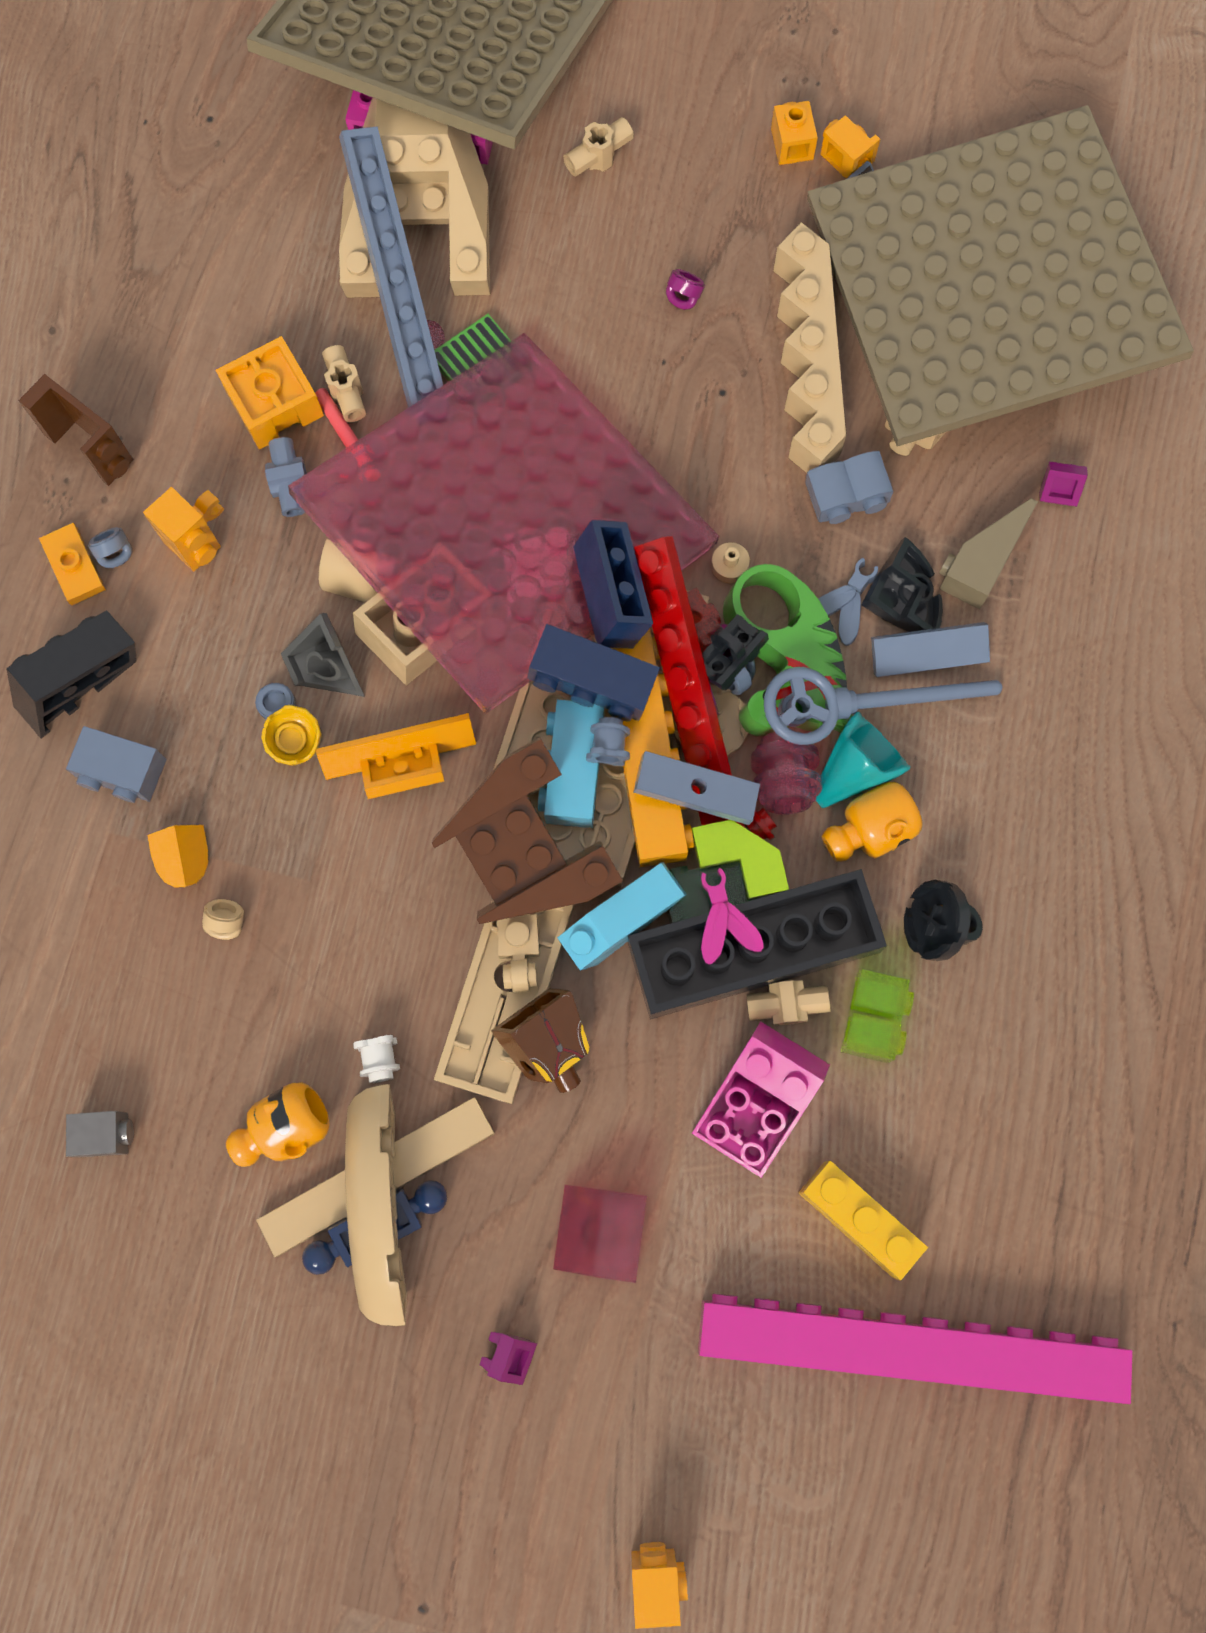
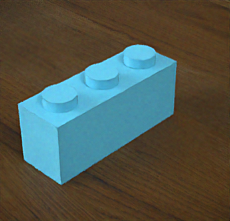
[538,699,605,828]

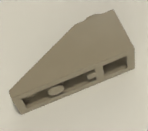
[939,498,1038,609]

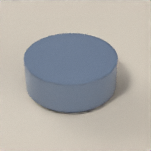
[255,683,296,720]

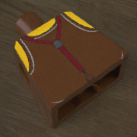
[491,988,590,1093]

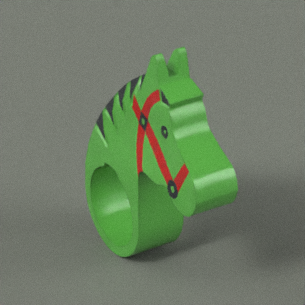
[723,564,852,736]

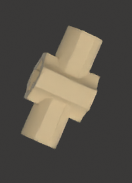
[563,117,634,177]
[322,345,366,422]
[746,980,830,1026]

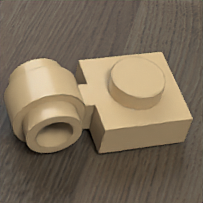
[497,914,540,993]

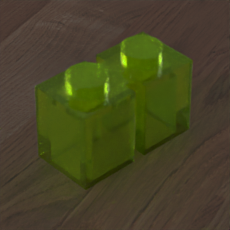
[841,969,914,1063]

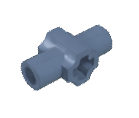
[265,437,310,517]

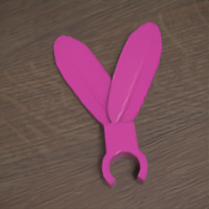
[701,868,763,965]

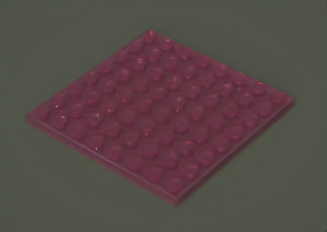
[288,333,720,714]

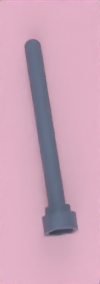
[825,680,1003,719]

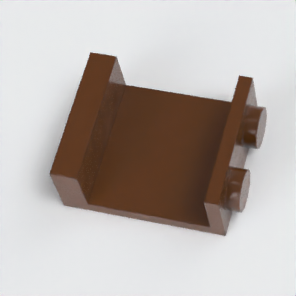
[18,374,134,486]

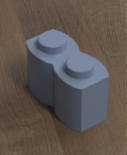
[805,451,894,524]

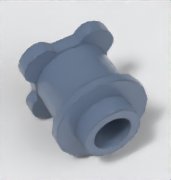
[586,717,630,766]

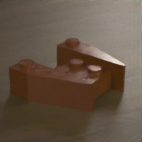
[432,737,623,924]

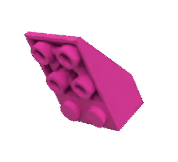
[692,1021,830,1178]

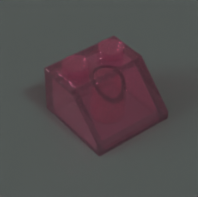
[553,1185,647,1283]

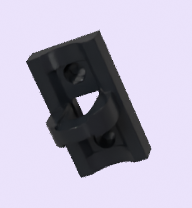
[702,614,769,690]

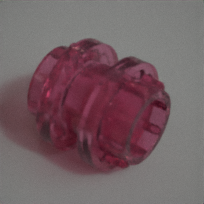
[750,731,822,815]

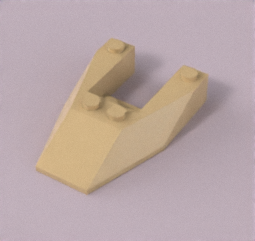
[339,97,490,298]

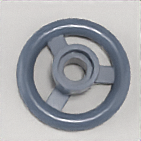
[764,667,839,745]

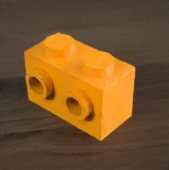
[631,1542,688,1629]

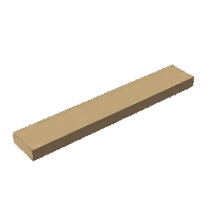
[256,1097,495,1257]

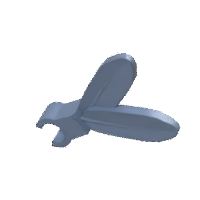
[818,558,878,646]

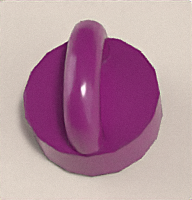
[666,269,705,310]

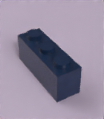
[573,520,653,649]
[527,624,660,722]

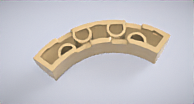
[345,1084,407,1326]

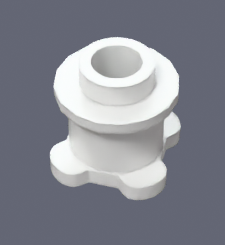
[353,1035,400,1083]

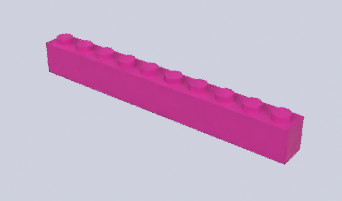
[698,1293,1133,1404]

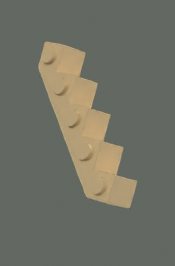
[773,222,846,473]

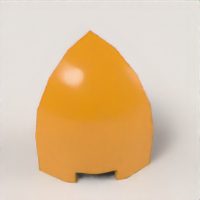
[147,825,208,888]

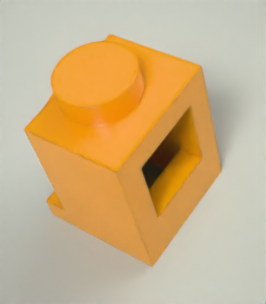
[820,115,880,179]

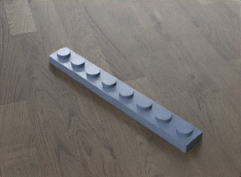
[339,126,452,429]

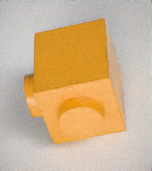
[771,101,818,165]

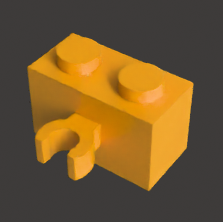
[143,487,224,572]

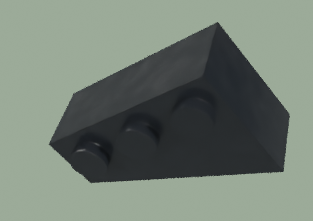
[6,610,136,739]

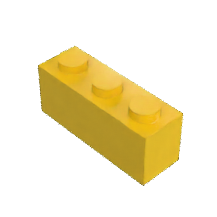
[798,1161,928,1280]

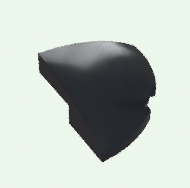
[861,537,943,632]

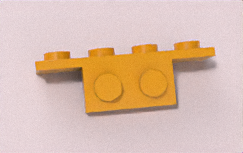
[316,713,476,799]

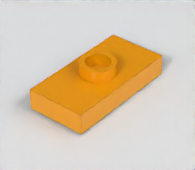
[39,523,106,606]

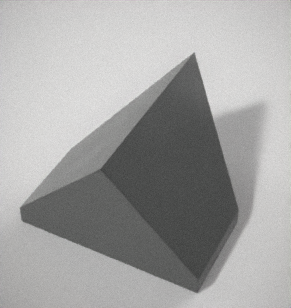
[281,613,365,697]

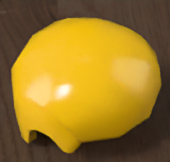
[261,705,322,766]

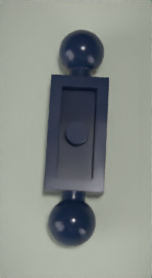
[302,1180,447,1275]

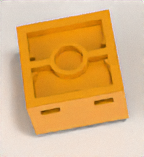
[215,336,324,450]

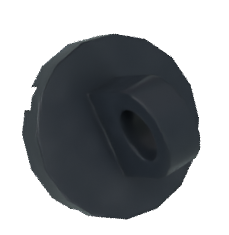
[904,879,983,961]

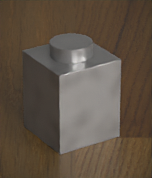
[66,1111,134,1158]

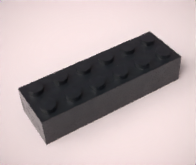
[628,869,887,1020]

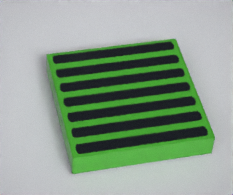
[434,314,532,412]

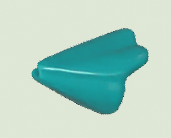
[811,712,911,808]

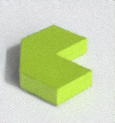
[692,820,789,900]

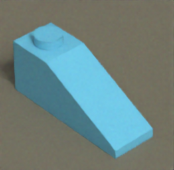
[557,862,687,971]

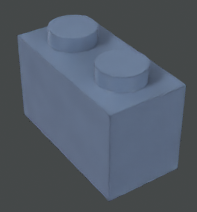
[66,726,167,803]

